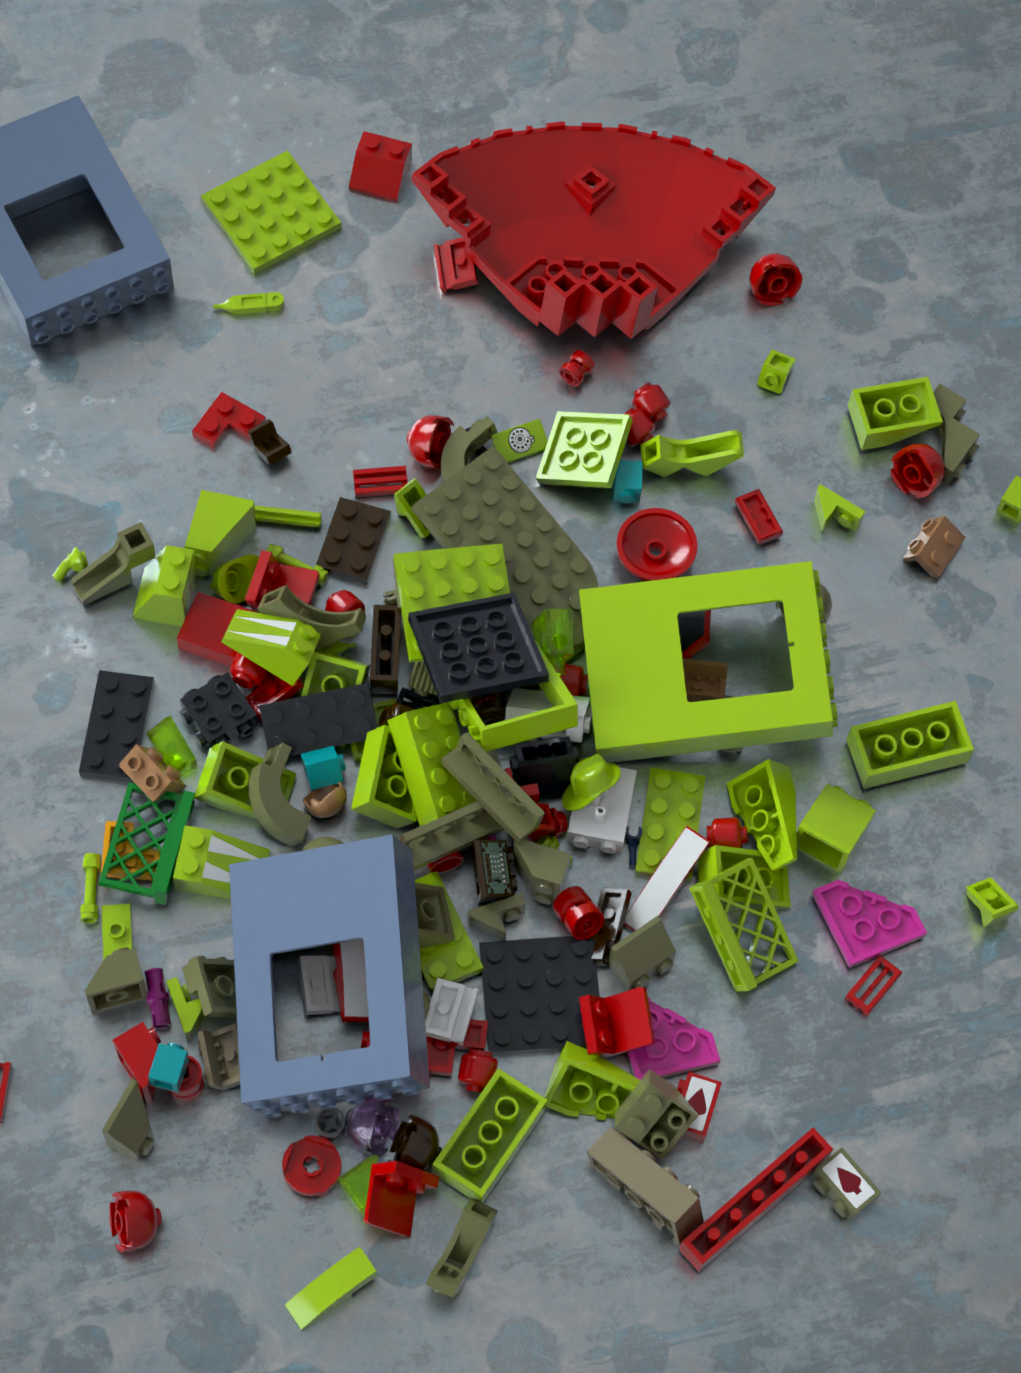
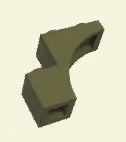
[258,585,366,650]

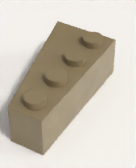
[587,1127,704,1247]

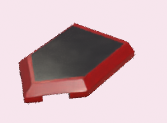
[678,610,711,659]

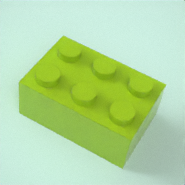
[351,725,417,829]

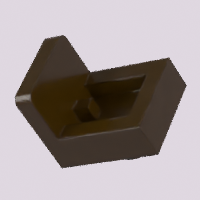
[248,419,292,465]

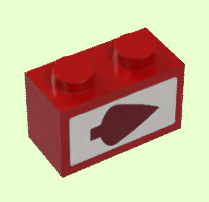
[677,1071,722,1144]

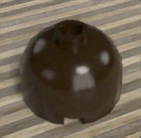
[388,1113,442,1171]

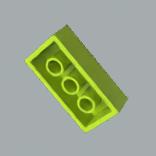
[846,700,974,789]
[387,702,477,826]
[432,1068,548,1203]

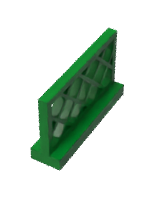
[99,782,195,905]

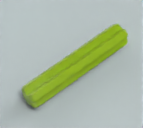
[255,505,322,527]

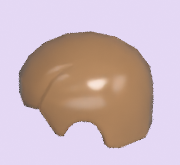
[302,782,347,818]

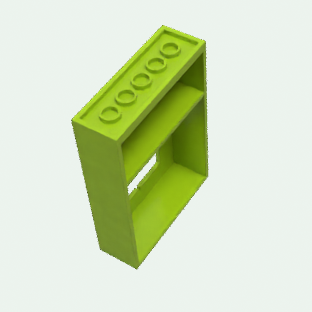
[579,561,838,763]

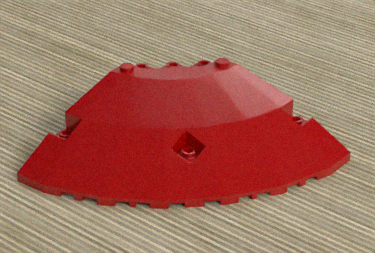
[412,121,776,339]

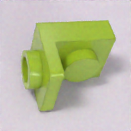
[757,349,796,394]

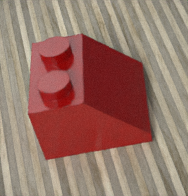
[349,131,412,201]
[112,1022,161,1105]

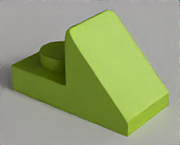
[394,478,431,538]
[814,484,866,532]
[966,877,1019,928]
[166,977,204,1042]

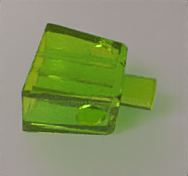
[531,609,574,676]

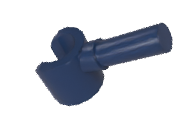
[624,826,642,867]

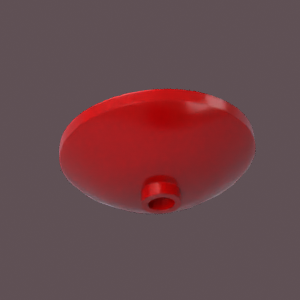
[616,508,698,581]

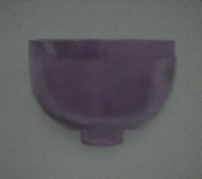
[345,1097,400,1157]

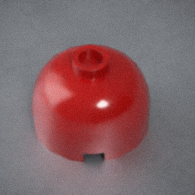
[749,253,803,306]
[406,415,454,469]
[890,443,945,498]
[109,1190,162,1252]

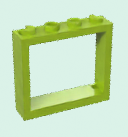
[450,641,578,752]

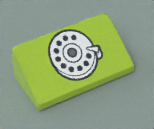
[491,419,548,463]

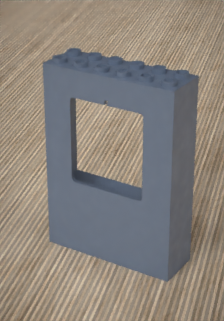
[0,95,174,347]
[229,834,430,1118]

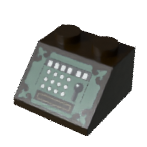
[471,840,518,903]

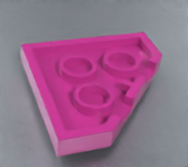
[812,879,927,968]
[626,997,721,1080]

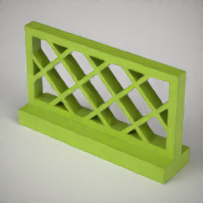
[689,858,799,992]

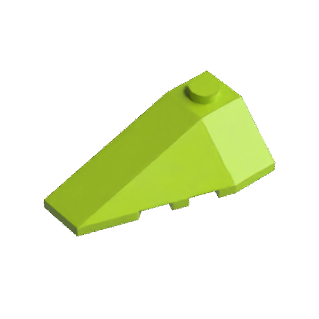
[727,759,797,872]
[544,1041,641,1120]

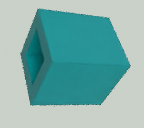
[613,460,642,503]
[301,746,346,790]
[148,1043,189,1093]

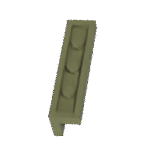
[441,732,545,844]
[400,801,505,870]

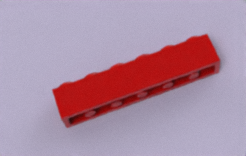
[679,1127,833,1272]

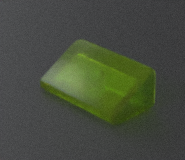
[146,715,197,775]

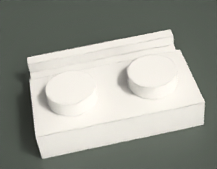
[297,955,340,1015]
[425,978,478,1046]

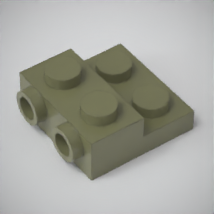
[182,956,237,1018]

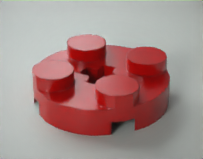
[282,1135,342,1196]

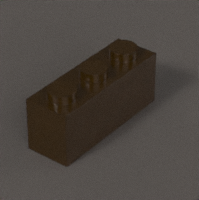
[370,605,401,694]

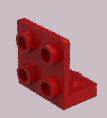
[245,550,320,613]
[579,987,655,1057]
[364,1161,439,1237]

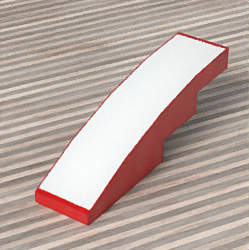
[624,826,710,932]
[332,939,369,1022]

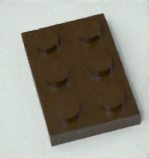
[316,497,391,584]

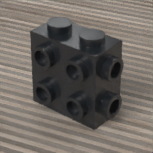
[179,672,258,751]
[509,736,579,798]

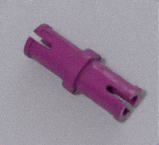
[144,968,171,1029]

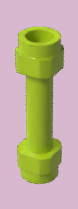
[266,544,329,586]
[80,853,101,923]

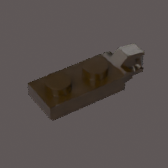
[589,887,632,966]

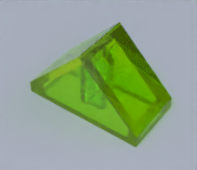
[337,1155,379,1220]

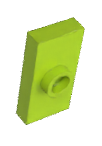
[101,903,133,960]

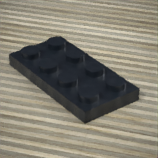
[79,670,155,783]
[259,682,378,756]

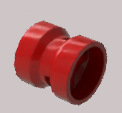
[559,350,595,387]

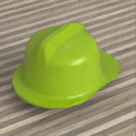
[209,554,259,604]
[562,754,621,811]

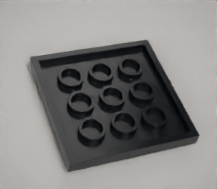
[408,592,549,703]
[479,936,600,1056]

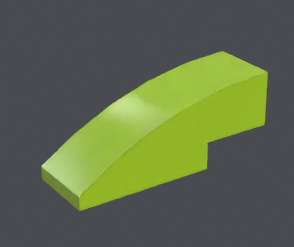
[285,1246,377,1331]

